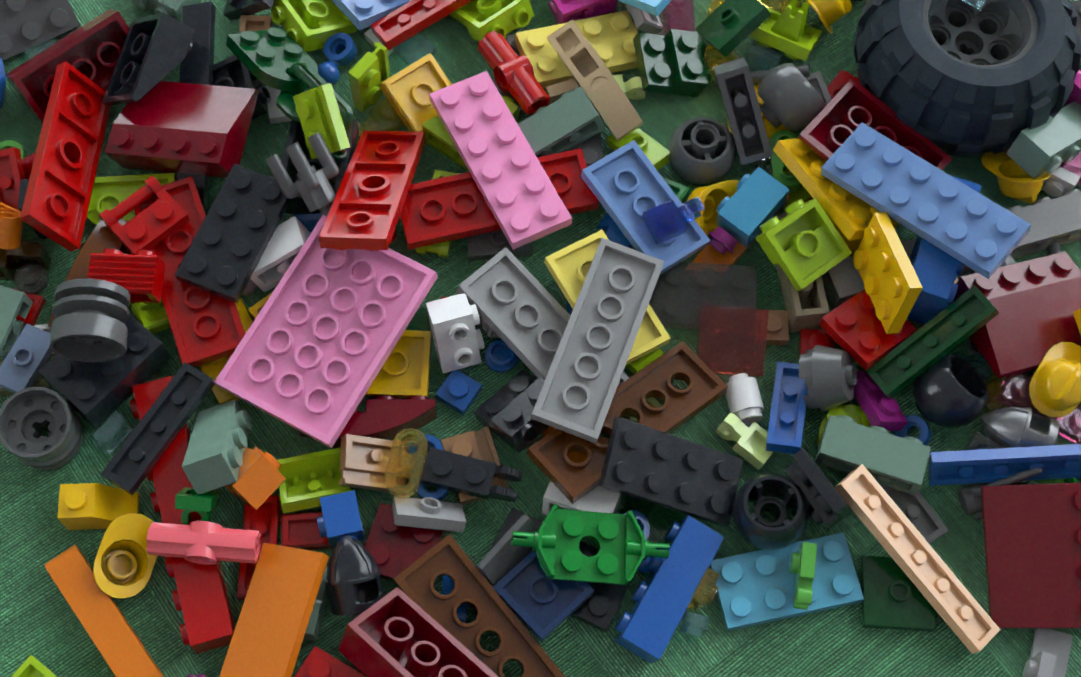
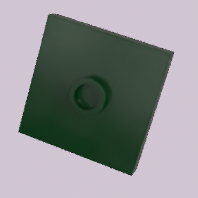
[695,0,771,57]
[861,556,936,632]

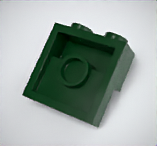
[633,29,712,97]

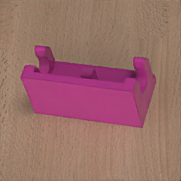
[548,0,617,24]

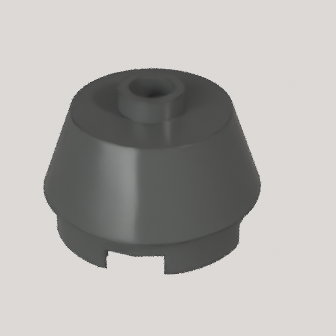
[799,345,857,412]

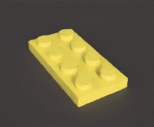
[514,10,638,88]
[544,230,671,365]

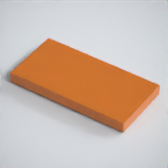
[219,543,329,677]

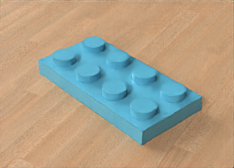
[709,532,864,632]

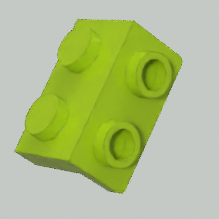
[277,448,351,514]

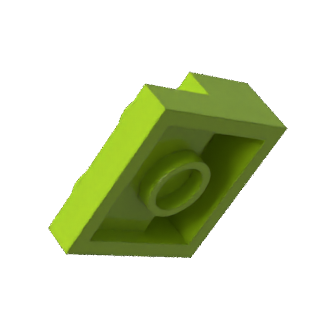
[271,0,357,52]
[450,0,534,42]
[755,198,852,291]

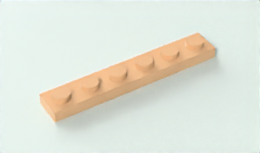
[834,464,1001,654]

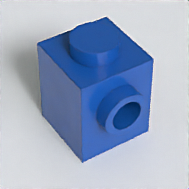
[317,490,365,547]

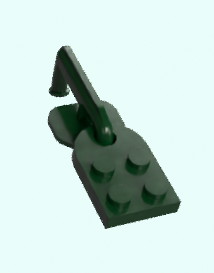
[226,27,354,159]

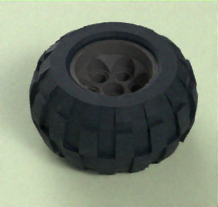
[854,0,1081,157]

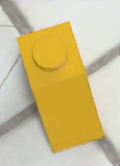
[57,483,140,530]

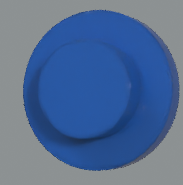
[485,340,518,373]

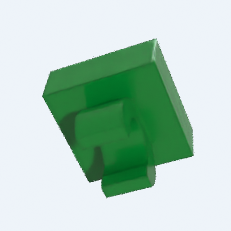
[175,487,220,525]

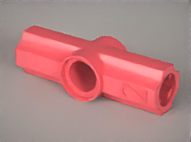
[146,521,261,565]

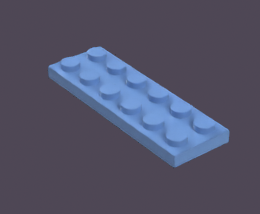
[821,123,1031,279]

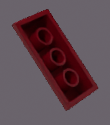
[5,9,129,125]

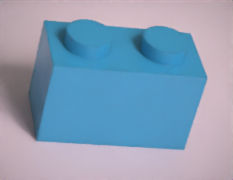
[716,167,790,248]

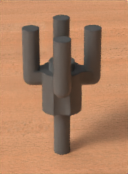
[266,132,339,217]

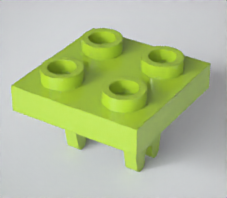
[749,0,823,61]

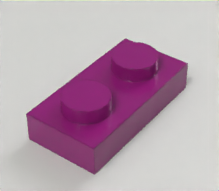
[854,371,908,431]

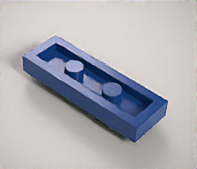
[766,361,808,454]

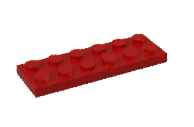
[400,148,598,250]
[134,176,246,367]

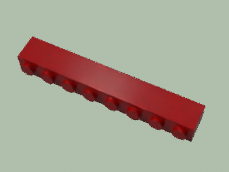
[130,375,235,654]

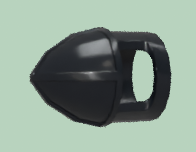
[324,536,384,615]

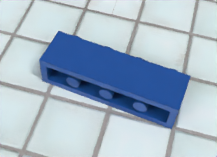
[614,515,724,664]

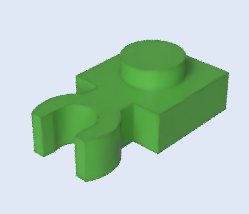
[789,542,817,610]

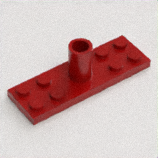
[20,61,111,252]
[319,131,425,251]

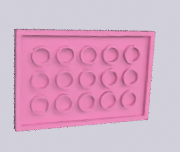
[214,215,438,448]

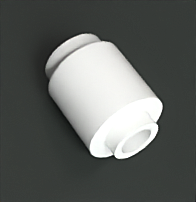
[725,373,764,425]

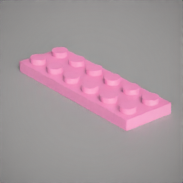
[429,71,572,250]

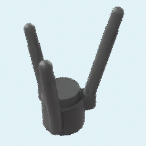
[958,467,1043,520]

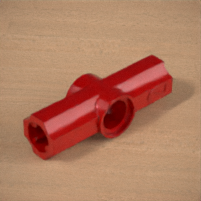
[477,31,550,115]

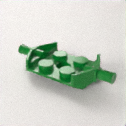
[511,504,670,585]

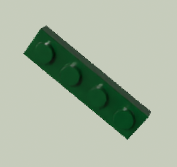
[867,285,999,399]

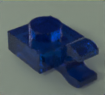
[642,197,705,245]

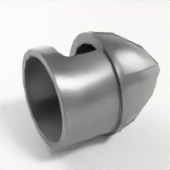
[981,407,1059,449]

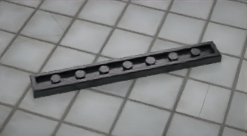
[175,2,216,216]

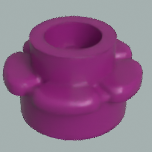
[708,226,738,255]

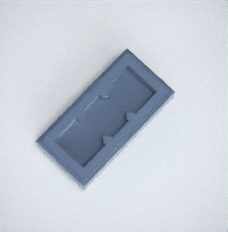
[0,324,53,393]

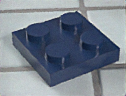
[493,551,594,642]

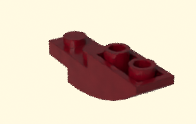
[298,395,436,449]

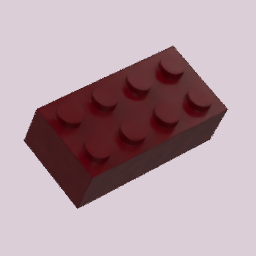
[339,587,499,677]

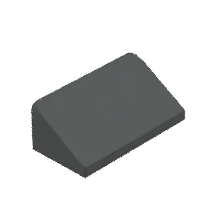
[478,514,538,587]

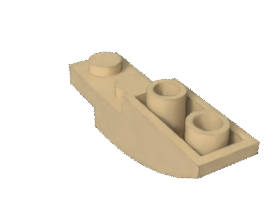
[547,19,644,141]

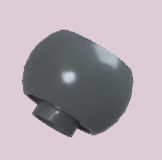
[757,63,826,132]
[668,117,736,186]

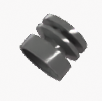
[49,278,131,362]
[0,387,85,471]

